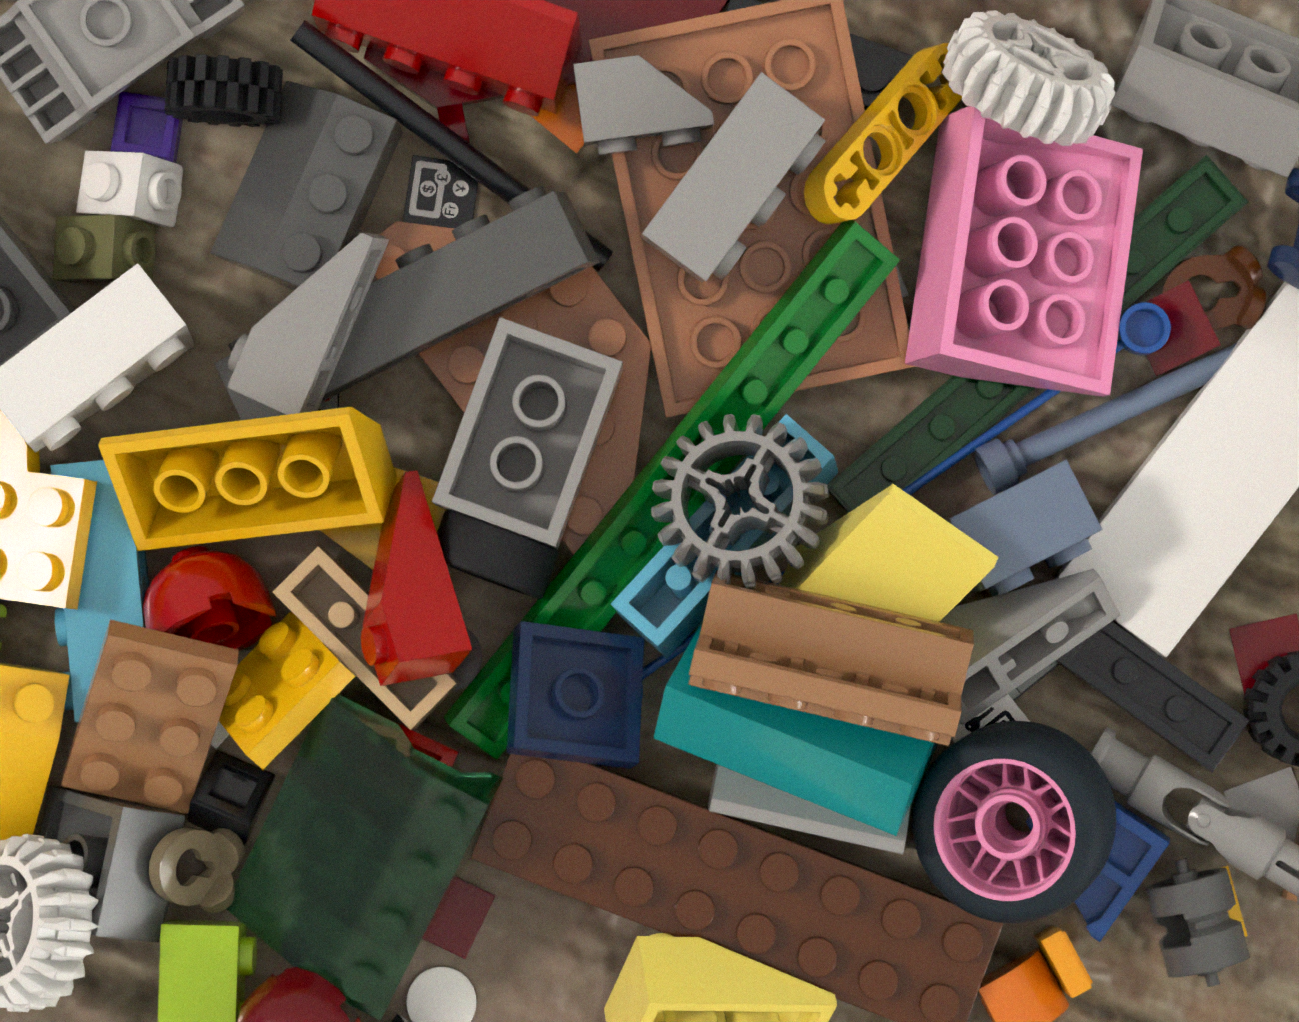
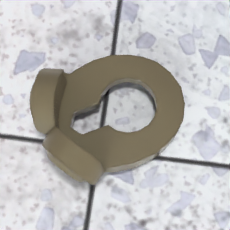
[149,827,245,913]

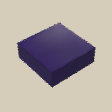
[110,92,183,163]

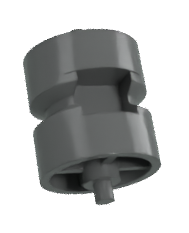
[1145,858,1250,987]

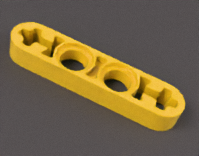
[804,43,962,225]

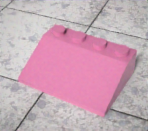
[905,106,1143,397]

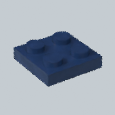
[507,621,644,769]

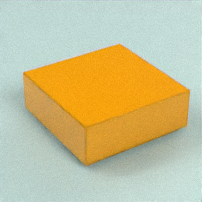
[1034,925,1093,998]

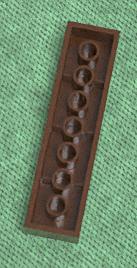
[470,754,1004,1022]

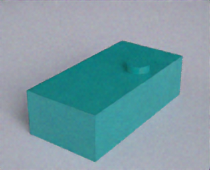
[654,620,938,836]

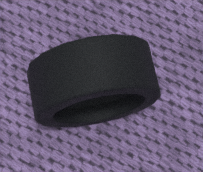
[437,510,559,599]

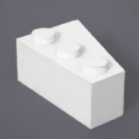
[0,263,195,453]

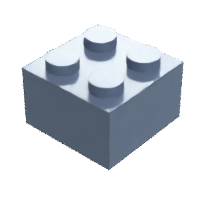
[946,459,1103,597]

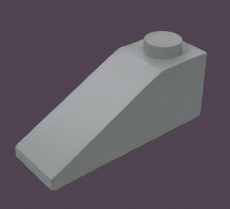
[227,232,390,415]
[940,569,1120,725]

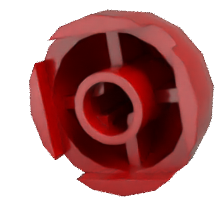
[143,546,276,652]

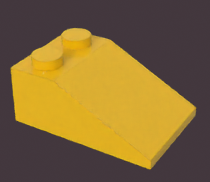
[0,663,70,840]

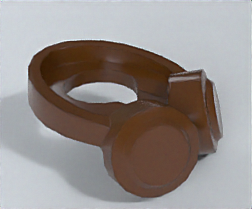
[1162,245,1266,331]

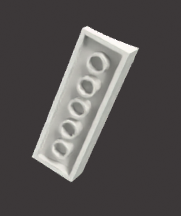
[1054,281,1299,657]

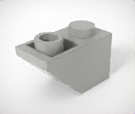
[573,55,714,155]

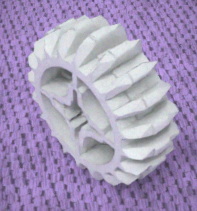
[942,10,1115,146]
[0,834,99,1012]

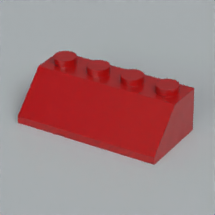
[312,0,582,116]

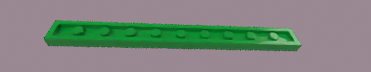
[443,220,900,760]

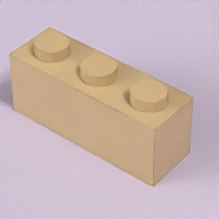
[272,546,461,730]

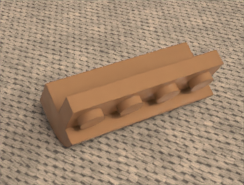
[688,570,974,746]

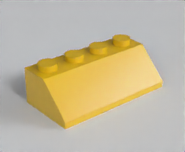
[98,407,397,551]

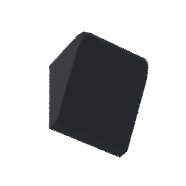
[188,750,275,845]

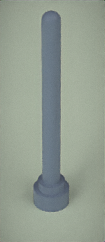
[973,343,1237,495]

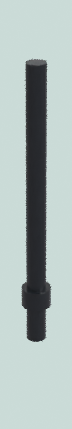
[290,20,613,271]

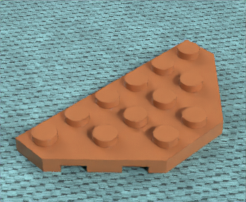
[375,221,651,555]

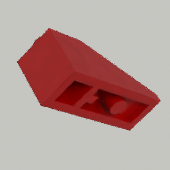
[361,470,472,686]

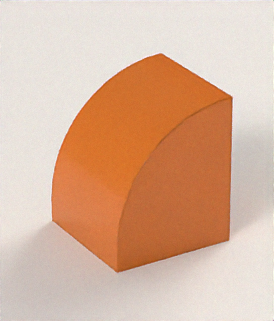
[977,947,1069,1022]

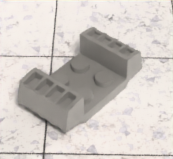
[0,0,245,144]

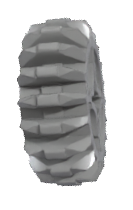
[651,414,829,590]

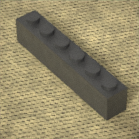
[214,186,600,420]

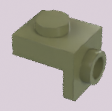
[53,215,156,283]

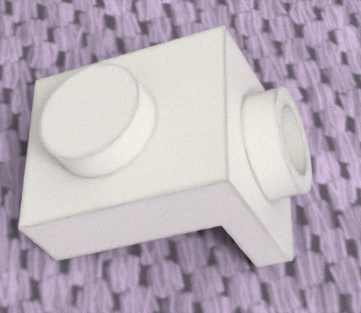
[76,150,183,227]

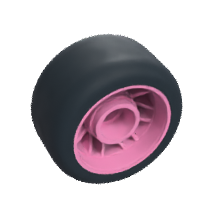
[912,721,1116,923]

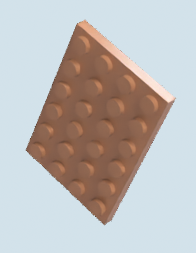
[588,0,915,418]

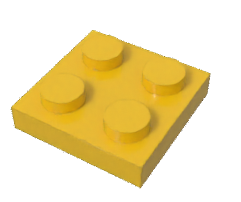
[219,611,355,770]

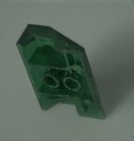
[227,694,503,1021]

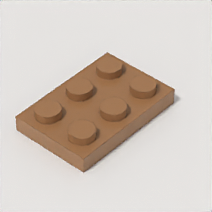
[61,619,239,814]

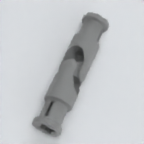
[1091,727,1299,905]

